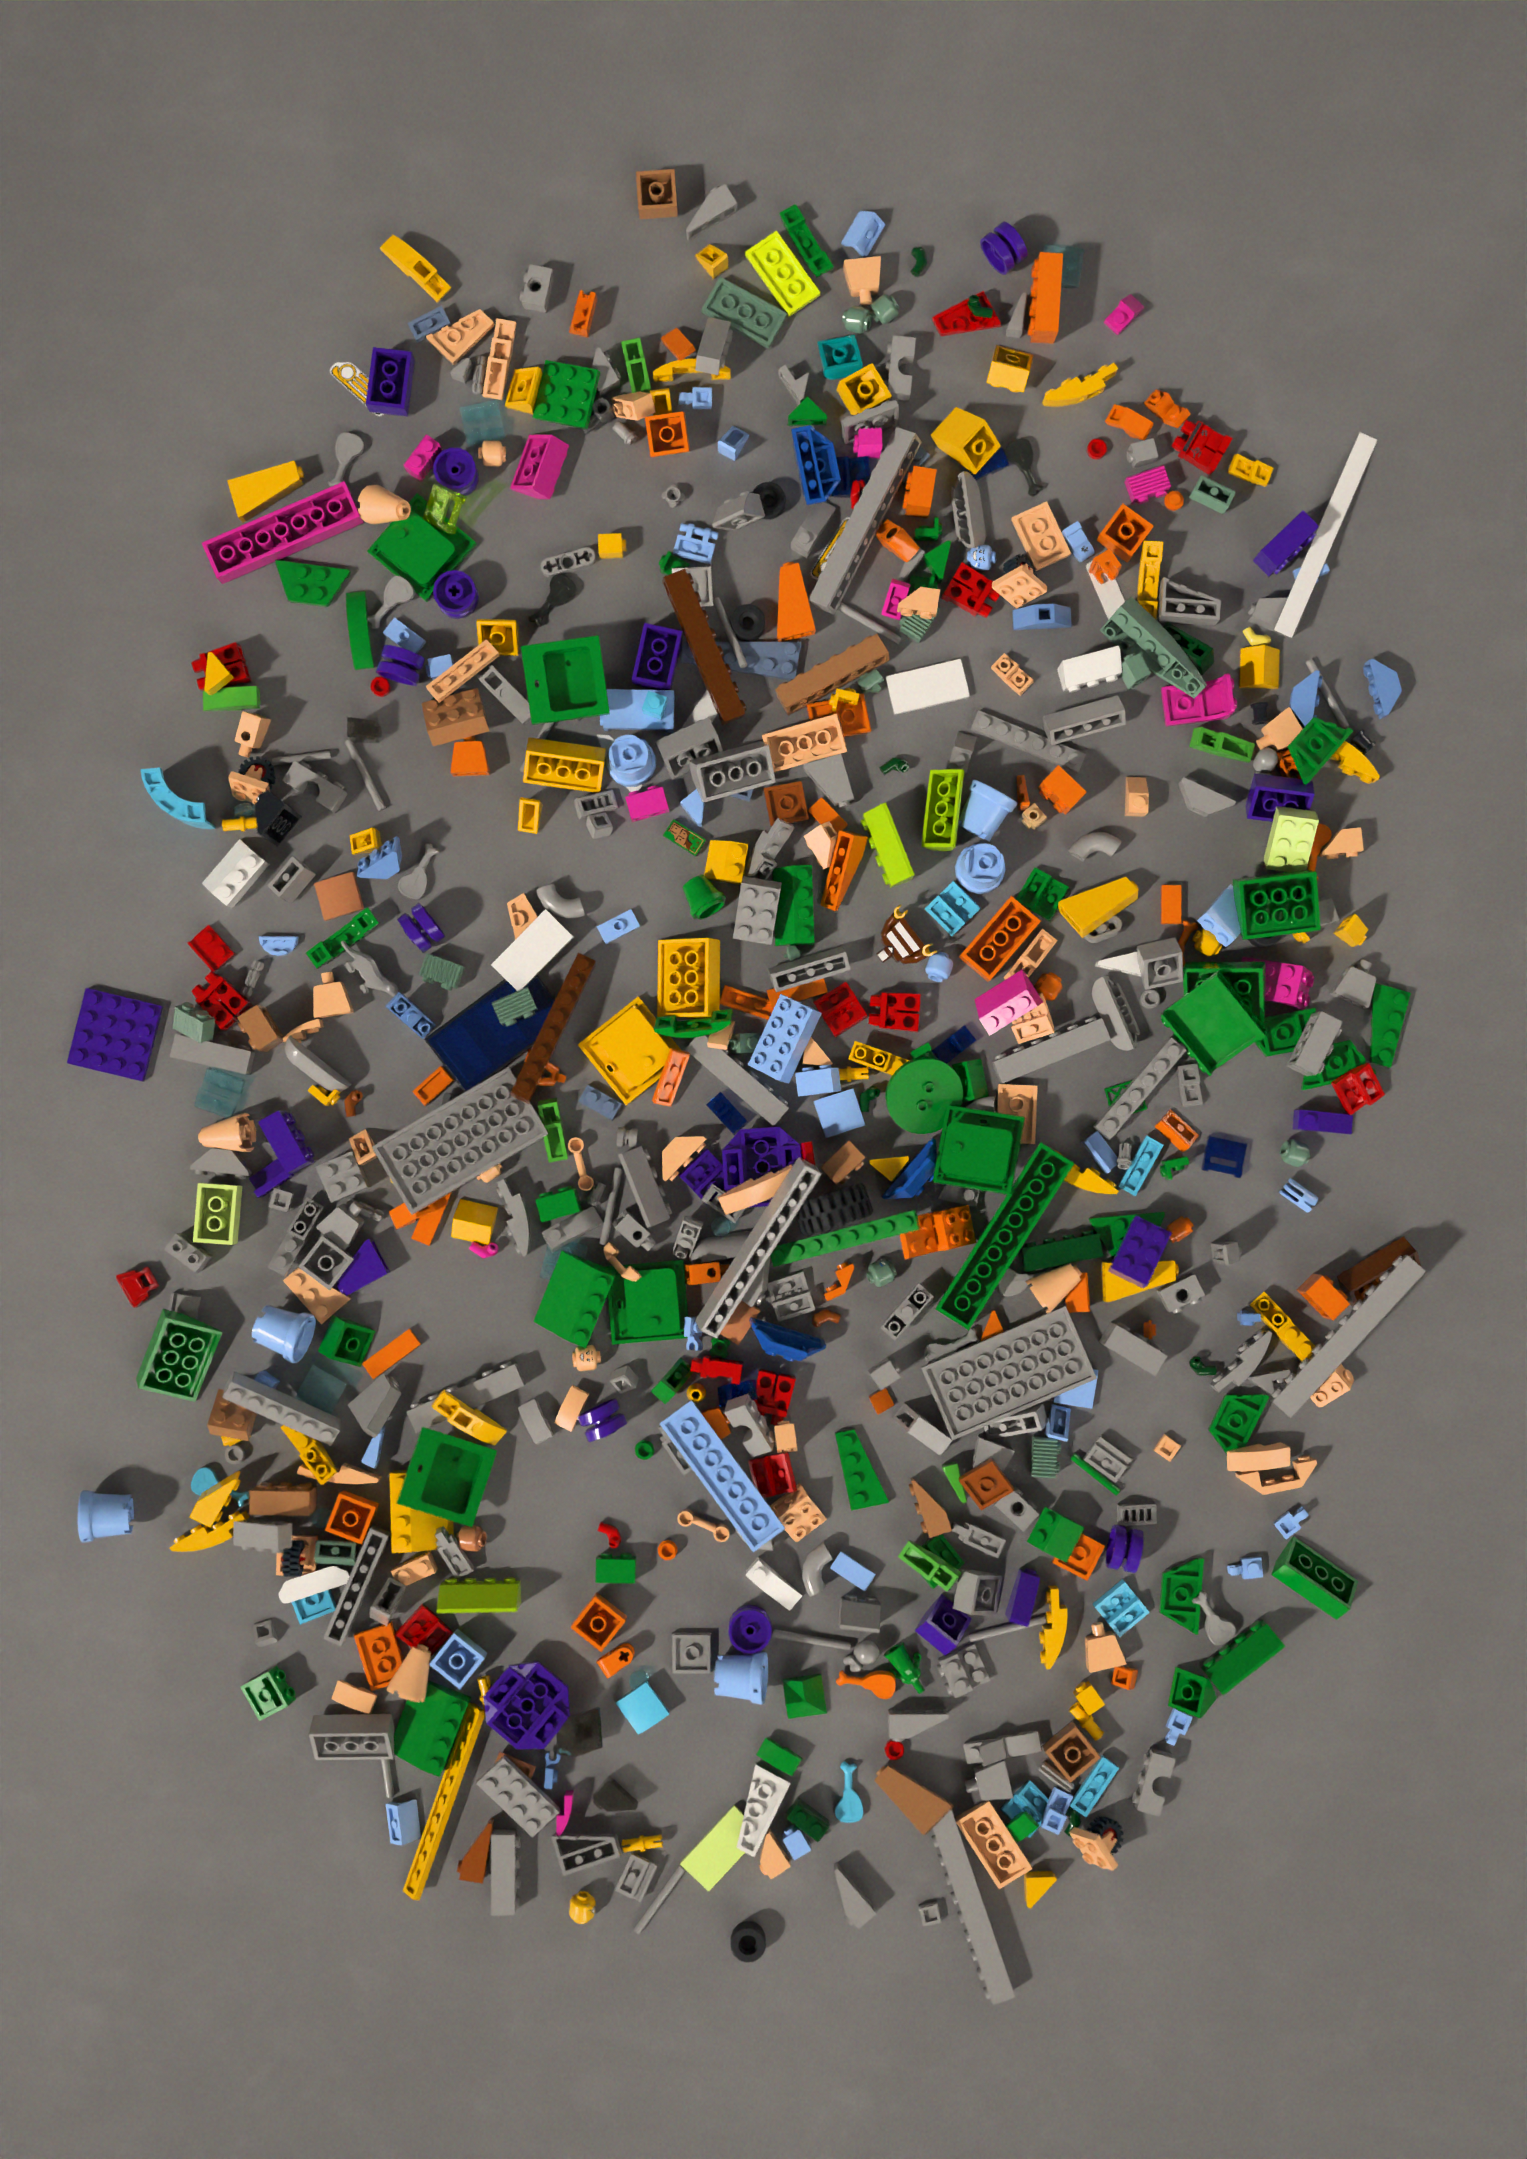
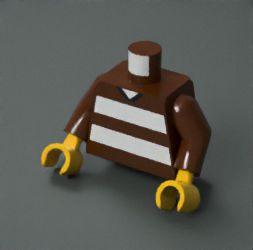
[876,904,937,964]

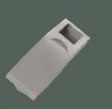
[475,663,531,725]
[743,818,795,880]
[496,1179,531,1257]
[268,1198,324,1277]
[1210,1329,1272,1392]

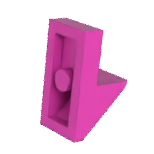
[1104,294,1145,336]
[881,578,911,620]

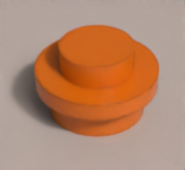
[1164,491,1184,511]
[1144,1320,1157,1340]
[658,1540,677,1560]

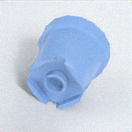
[606,735,656,787]
[958,779,1017,842]
[955,843,1006,894]
[252,1305,316,1363]
[78,1490,134,1543]
[714,1651,768,1705]

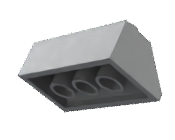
[689,741,776,803]
[618,1146,673,1228]
[309,1714,394,1760]

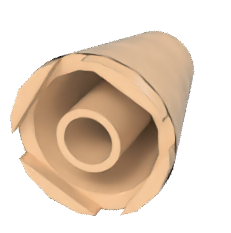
[358,485,411,524]
[198,1113,256,1152]
[1025,1264,1082,1314]
[387,1644,431,1703]

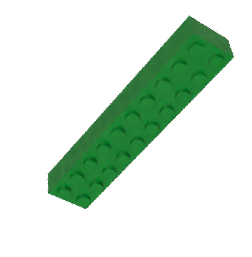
[935,1142,1074,1330]

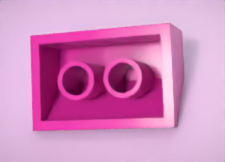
[510,435,569,500]
[974,969,1043,1036]

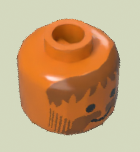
[1034,972,1063,1001]

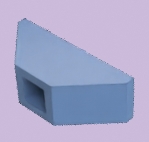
[1012,604,1072,630]
[1363,659,1402,719]
[1289,670,1322,728]
[357,836,402,879]
[385,992,436,1039]

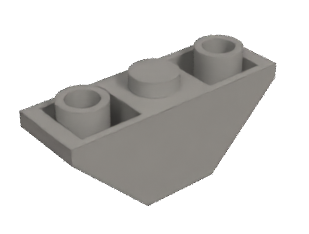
[1178,776,1236,817]
[190,1148,253,1179]
[671,1215,704,1261]
[880,1283,934,1341]

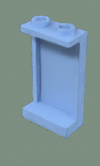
[600,689,675,733]

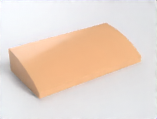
[762,713,847,772]
[956,1800,1033,1889]

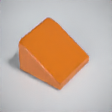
[868,1388,894,1415]
[1111,1666,1138,1690]

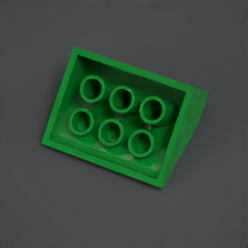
[1233,870,1321,940]
[1183,962,1266,1025]
[533,1250,616,1348]
[136,1309,223,1402]
[394,1680,471,1777]

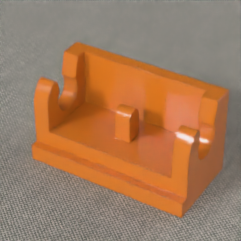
[569,290,597,337]
[1089,548,1122,584]

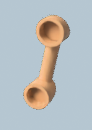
[568,1137,594,1191]
[603,1242,641,1282]
[677,1509,730,1542]

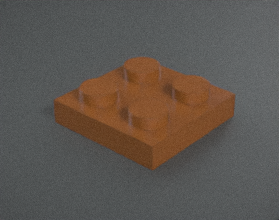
[763,781,809,827]
[959,1458,1014,1510]

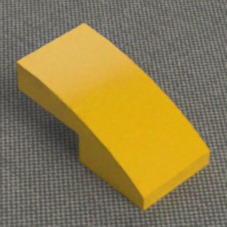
[1227,454,1273,486]

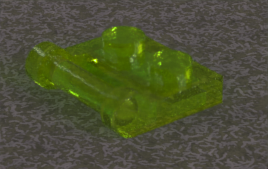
[423,483,467,534]

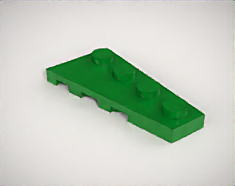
[1370,983,1411,1068]
[835,1429,890,1511]

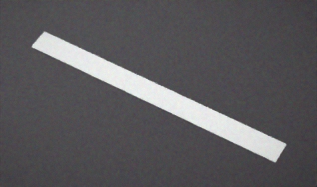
[1274,432,1377,638]

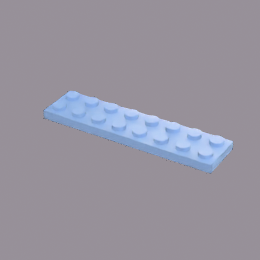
[659,1400,785,1552]

